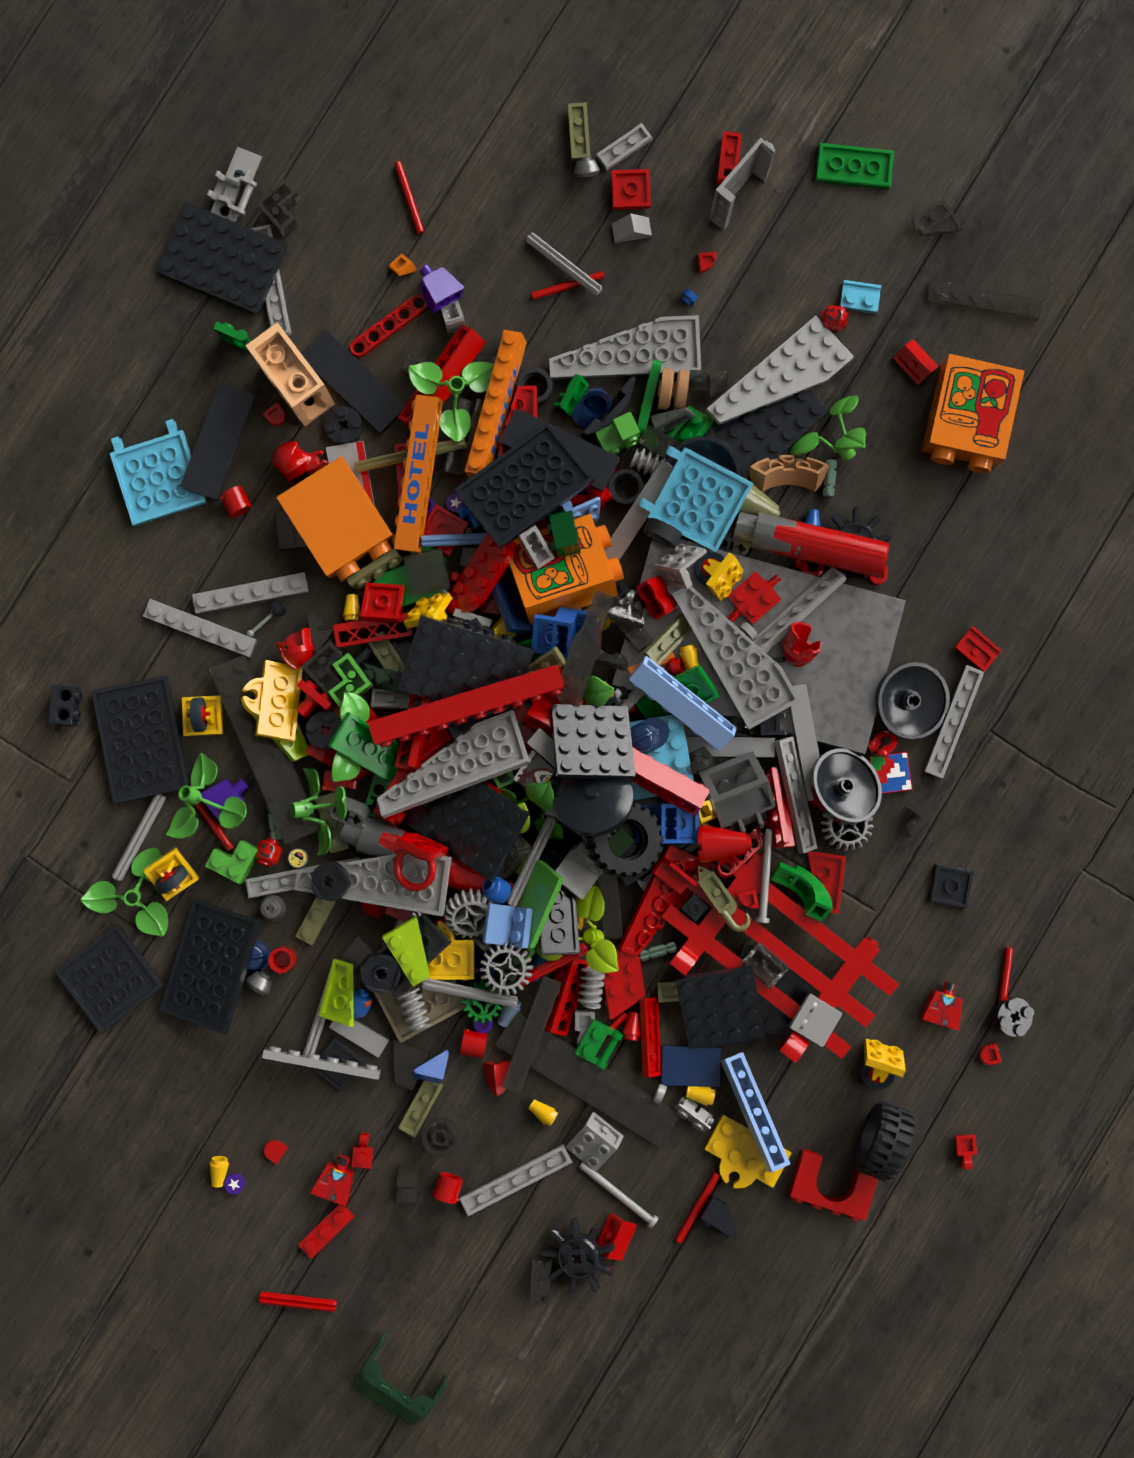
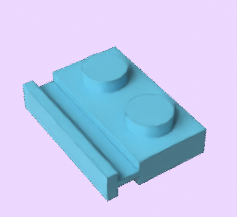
[840,280,881,314]

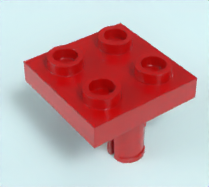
[296,680,335,718]

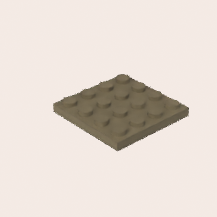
[374,980,465,1043]

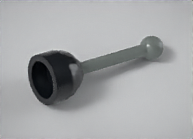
[247,600,287,637]

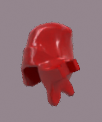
[272,441,328,484]

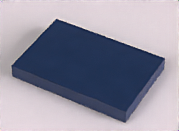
[492,580,533,635]
[661,1045,721,1087]

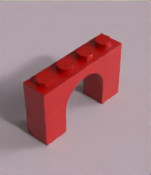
[788,1148,878,1222]

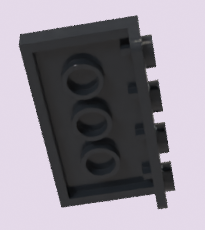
[365,912,452,997]

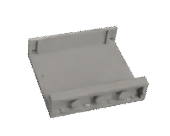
[709,138,776,231]

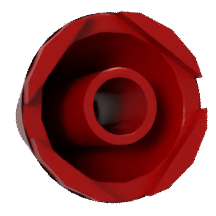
[698,824,752,863]

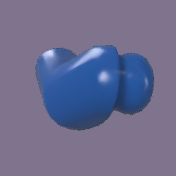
[457,506,482,530]

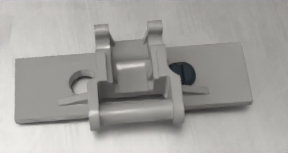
[207,147,262,222]

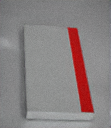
[326,441,375,505]

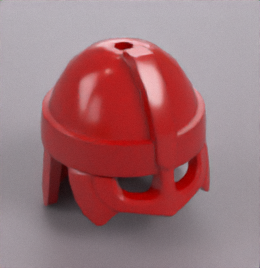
[782,622,822,667]
[276,628,315,670]

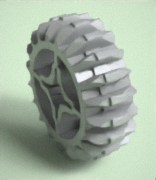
[821,814,873,851]
[444,888,494,939]
[480,942,533,996]

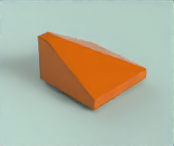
[388,254,417,276]

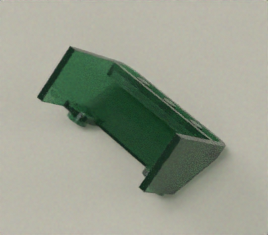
[354,1332,449,1425]

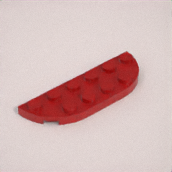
[444,533,516,614]

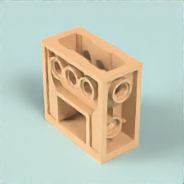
[246,323,335,426]

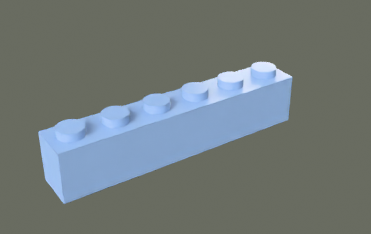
[629,656,737,751]
[721,1052,790,1172]

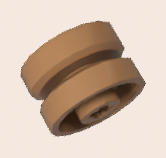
[657,367,690,411]

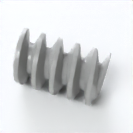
[630,448,666,476]
[577,966,605,1009]
[397,987,431,1031]

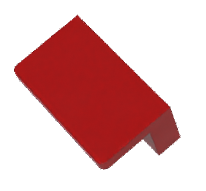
[893,340,938,385]
[651,856,698,894]
[597,1213,637,1261]

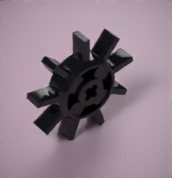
[830,506,892,579]
[542,1217,615,1294]

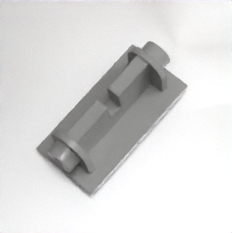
[673,1096,714,1132]

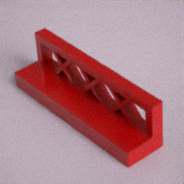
[333,613,413,648]
[395,694,434,772]
[765,767,795,849]
[538,958,589,1036]

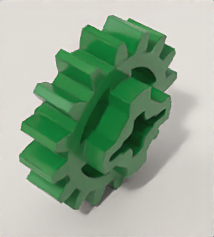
[460,980,502,1023]

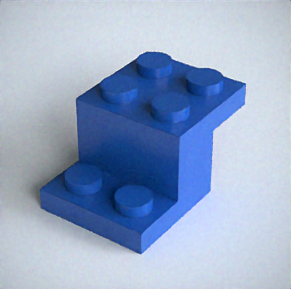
[532,607,598,658]
[634,804,699,843]

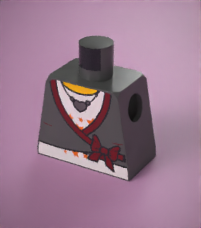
[513,749,561,791]

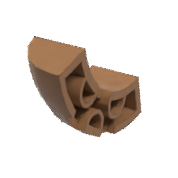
[749,455,829,492]

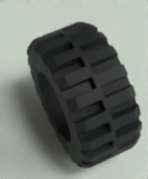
[585,803,664,878]
[854,1100,915,1182]

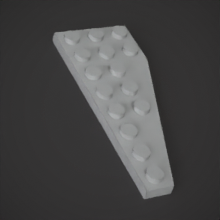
[549,315,701,379]
[706,316,854,425]
[672,586,800,729]
[377,710,530,818]
[294,853,452,916]

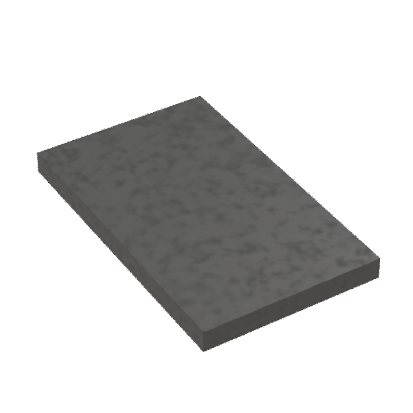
[612,539,906,755]

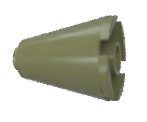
[737,477,780,517]

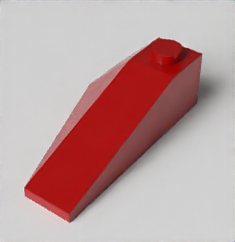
[499,386,537,457]

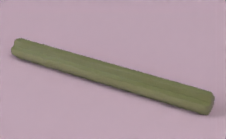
[354,438,466,473]

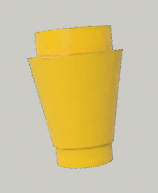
[343,594,361,623]
[679,644,698,670]
[686,1086,715,1106]
[528,1100,558,1126]
[209,1156,229,1187]

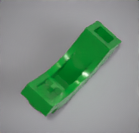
[770,862,833,922]

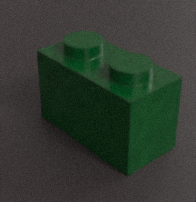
[547,510,581,558]

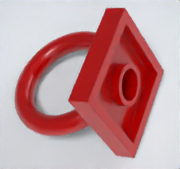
[393,832,448,892]

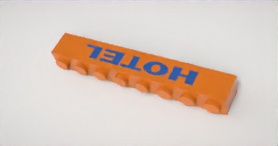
[465,330,527,478]
[392,395,443,553]

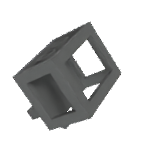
[699,751,776,833]

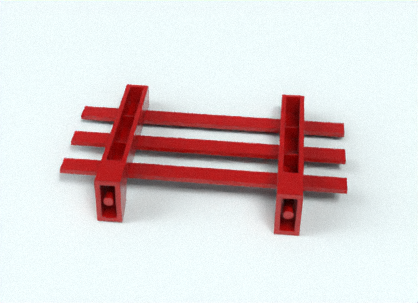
[661,852,899,1063]

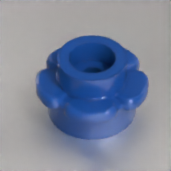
[681,288,698,306]

